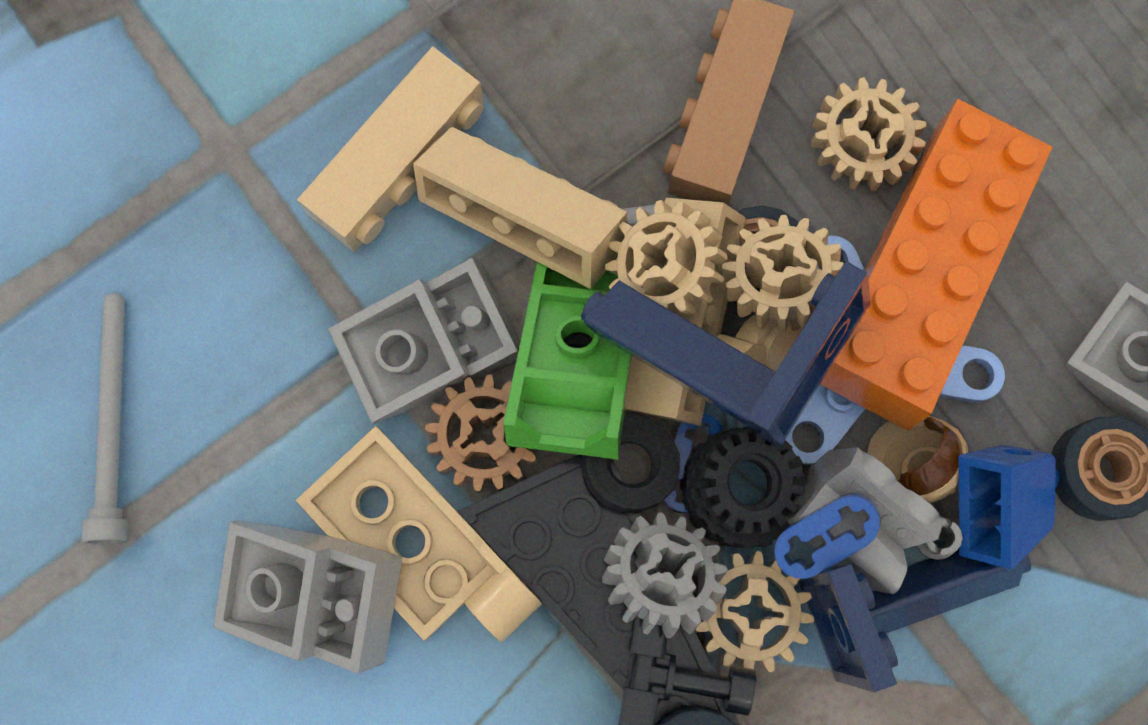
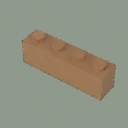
[663,0,795,205]

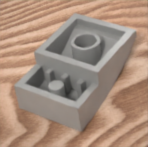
[328,258,520,424]
[1065,282,1148,431]
[213,520,403,674]

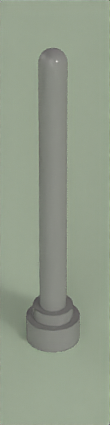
[81,292,128,544]

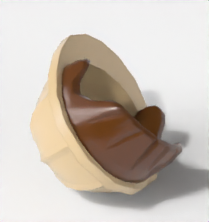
[867,416,968,504]

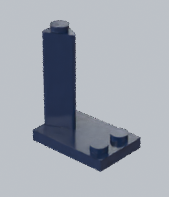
[581,261,870,448]
[798,549,1031,692]

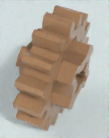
[425,375,537,493]

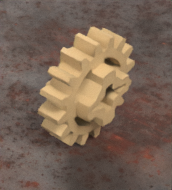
[811,77,926,191]
[605,200,727,318]
[722,215,844,332]
[695,551,814,673]

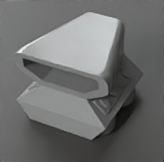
[785,447,944,594]

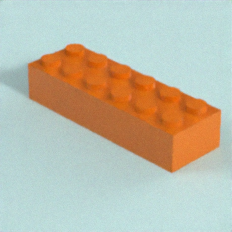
[820,99,1053,431]

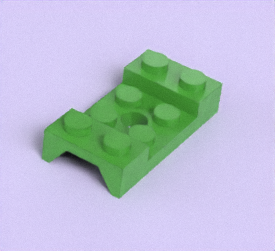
[503,262,632,459]

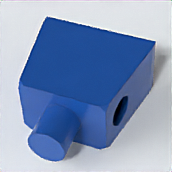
[959,445,1059,569]

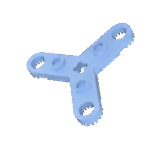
[785,236,1005,466]

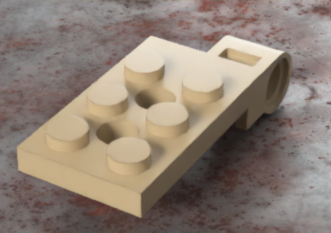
[295,426,543,643]

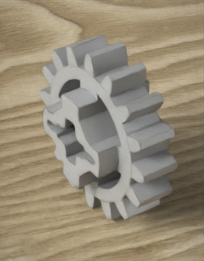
[602,513,728,638]

